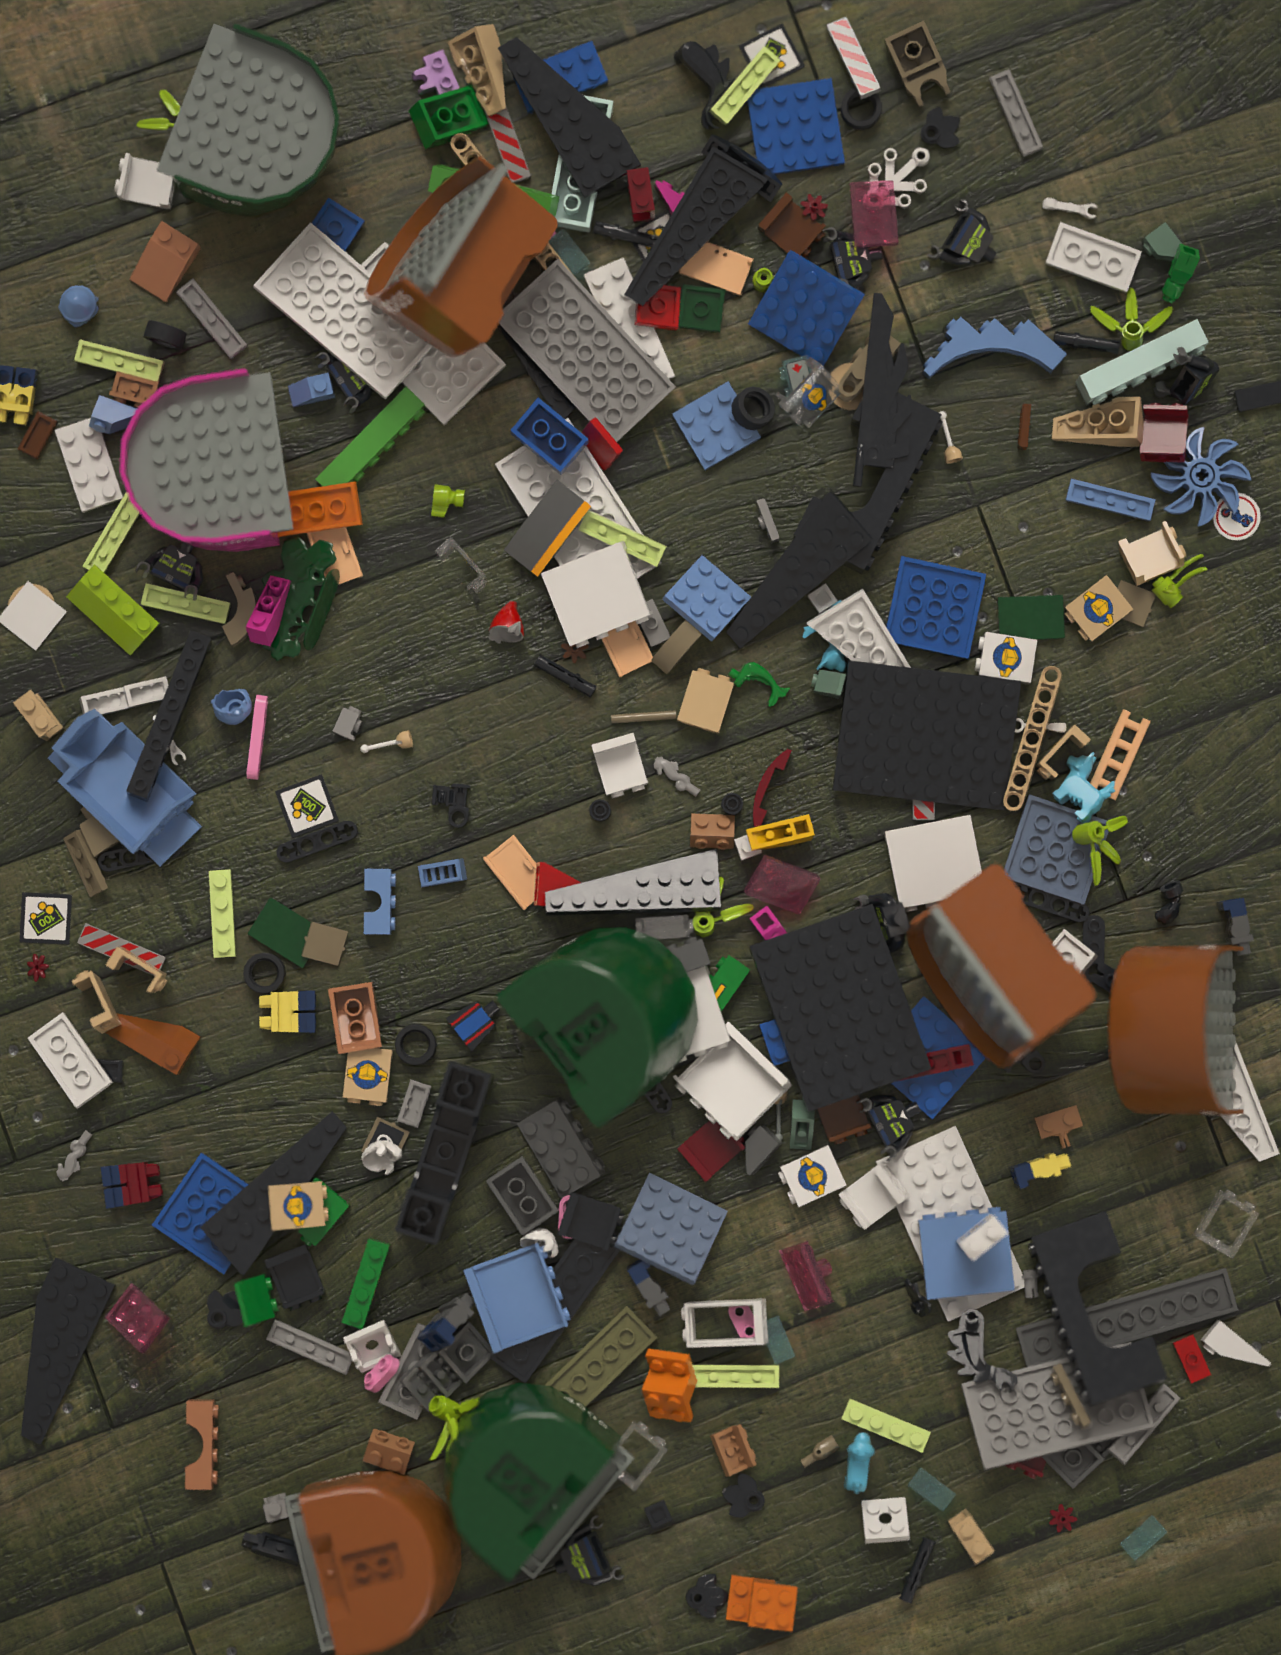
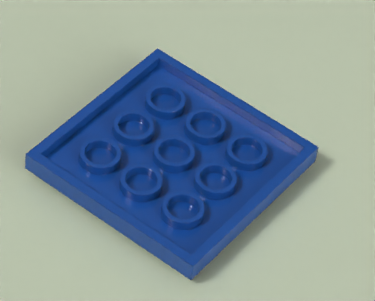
[747,78,845,175]
[748,250,865,368]
[886,556,986,659]
[891,996,985,1119]
[152,1153,249,1274]

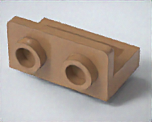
[109,372,160,408]
[690,813,735,850]
[710,1424,756,1477]
[363,1429,415,1475]

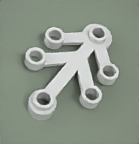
[863,148,929,212]

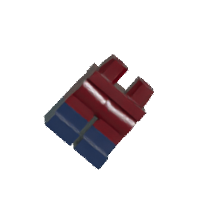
[101,1162,163,1209]

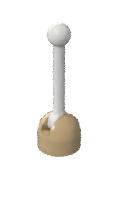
[939,411,963,464]
[360,730,413,753]

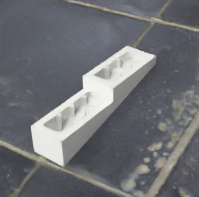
[79,676,168,715]

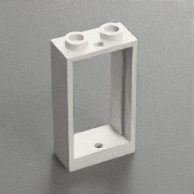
[681,1298,768,1348]

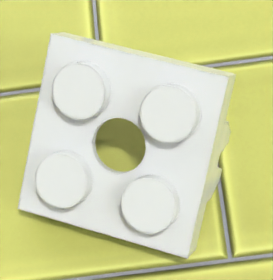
[344,1320,401,1373]
[861,1497,910,1544]

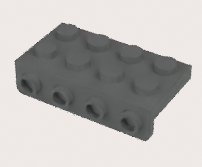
[517,1098,605,1199]

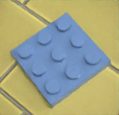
[672,382,761,470]
[662,555,751,642]

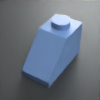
[288,373,335,407]
[89,395,137,434]

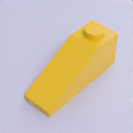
[746,814,815,851]

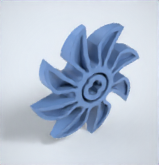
[1151,427,1251,527]

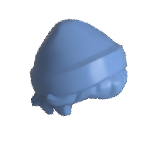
[59,285,99,327]
[211,689,252,725]

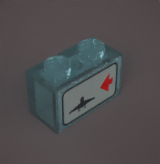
[779,355,815,406]

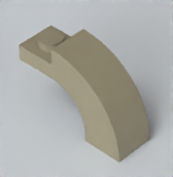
[222,572,257,647]
[651,620,703,674]

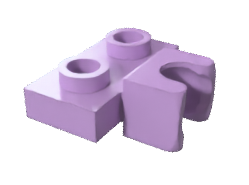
[412,50,459,95]

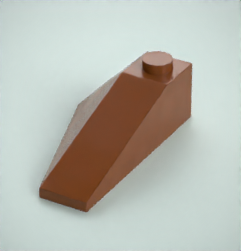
[105,1013,201,1075]

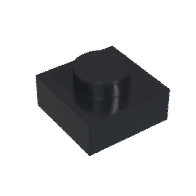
[644,1499,673,1529]

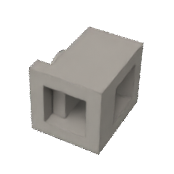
[333,706,362,741]
[263,1493,289,1523]

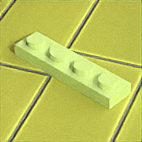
[709,46,780,126]
[74,340,164,382]
[83,492,140,573]
[578,510,667,567]
[141,583,231,624]
[209,870,236,958]
[693,1365,779,1388]
[841,1398,931,1453]

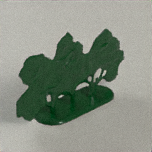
[261,536,340,661]

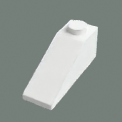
[1201,1319,1271,1366]

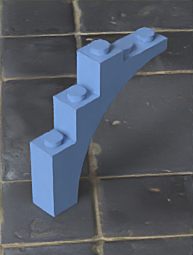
[922,317,1067,379]

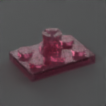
[849,180,899,247]
[744,855,821,915]
[779,1241,834,1311]
[105,1283,170,1354]

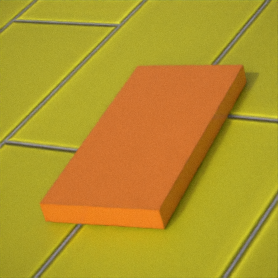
[277,481,363,537]

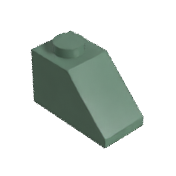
[1142,222,1182,261]
[811,670,846,699]
[790,1099,814,1150]

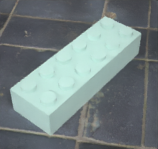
[552,95,614,233]
[1075,319,1209,405]

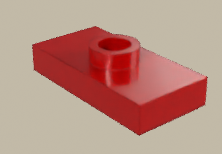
[1173,1334,1211,1383]

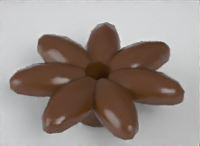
[561,644,589,663]

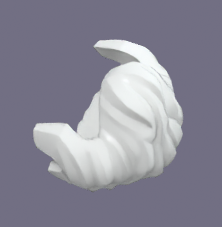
[361,1140,402,1175]
[520,1228,559,1258]

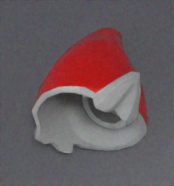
[488,601,525,643]

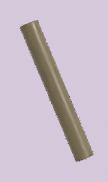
[611,710,677,724]

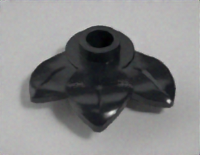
[920,107,960,148]
[905,1278,931,1317]
[207,1290,244,1329]
[722,1473,765,1518]
[685,1573,729,1618]

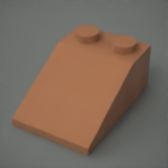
[130,221,201,303]
[328,982,382,1054]

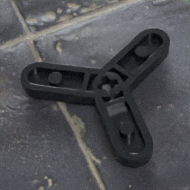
[1082,915,1116,993]

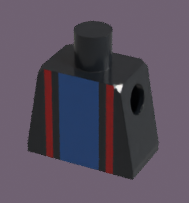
[446,1000,500,1051]

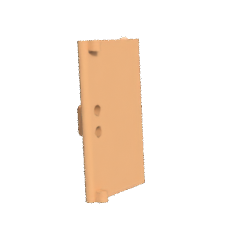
[679,242,753,296]
[307,527,363,585]
[602,621,653,677]
[483,835,536,910]

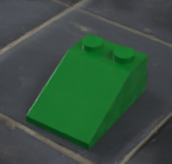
[408,85,489,150]
[234,1273,279,1327]

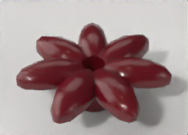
[800,194,828,221]
[27,954,49,982]
[1049,1504,1077,1532]

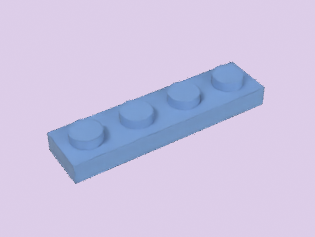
[1065,479,1155,521]

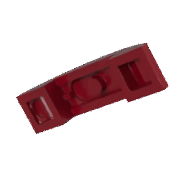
[752,749,792,827]
[899,1044,974,1081]

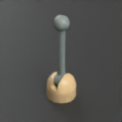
[774,1091,787,1141]

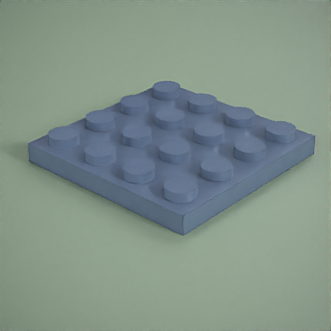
[1004,794,1109,904]
[614,1173,728,1285]

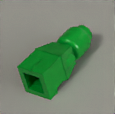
[1162,244,1200,303]

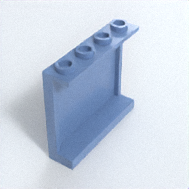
[918,1207,1015,1300]
[464,1242,571,1353]

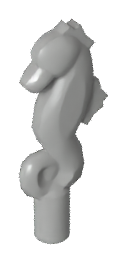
[654,757,700,797]
[56,1130,92,1182]

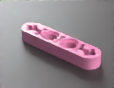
[247,695,268,780]

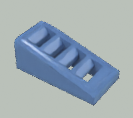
[418,858,467,887]

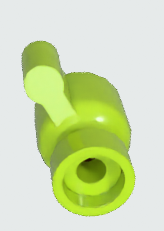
[752,268,774,292]
[431,484,465,517]

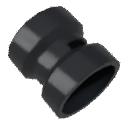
[721,793,743,815]
[589,799,611,822]

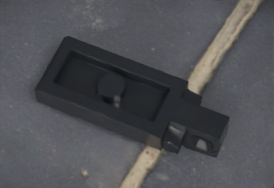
[241,1531,299,1566]

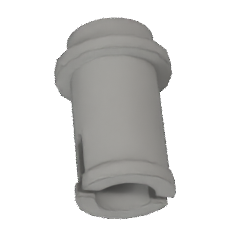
[1022,1269,1039,1298]

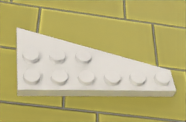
[807,589,911,668]
[1220,1043,1280,1162]

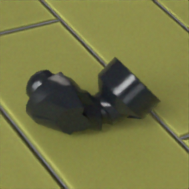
[1155,880,1183,925]

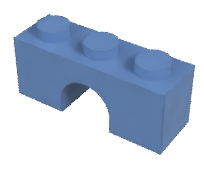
[364,869,396,935]

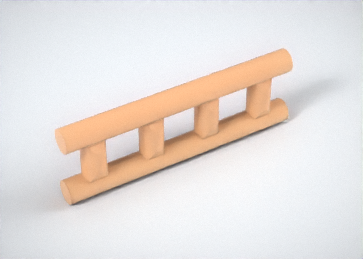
[1090,709,1151,801]

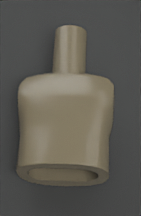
[800,1435,840,1467]

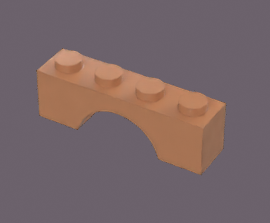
[185,1399,219,1490]

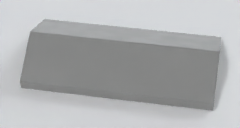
[378,1323,430,1420]

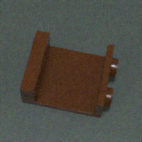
[758,192,826,258]
[817,1095,871,1145]

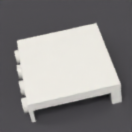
[541,541,653,648]
[884,815,982,912]
[679,966,732,1063]
[673,1021,792,1141]

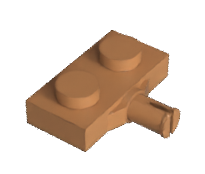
[1034,1105,1083,1149]

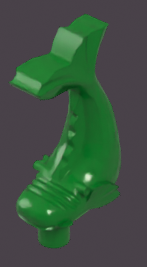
[728,662,790,707]

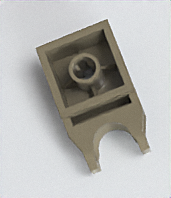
[884,21,950,107]
[837,335,901,402]

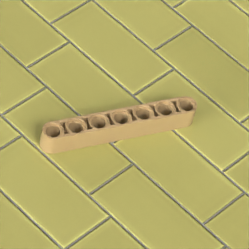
[1003,666,1062,811]

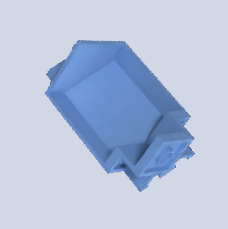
[48,708,202,866]

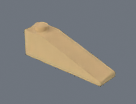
[448,24,506,116]
[1052,397,1144,447]

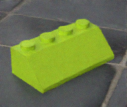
[66,564,160,656]

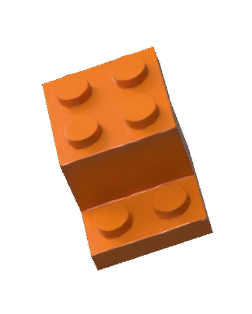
[642,1348,697,1423]
[726,1575,798,1632]

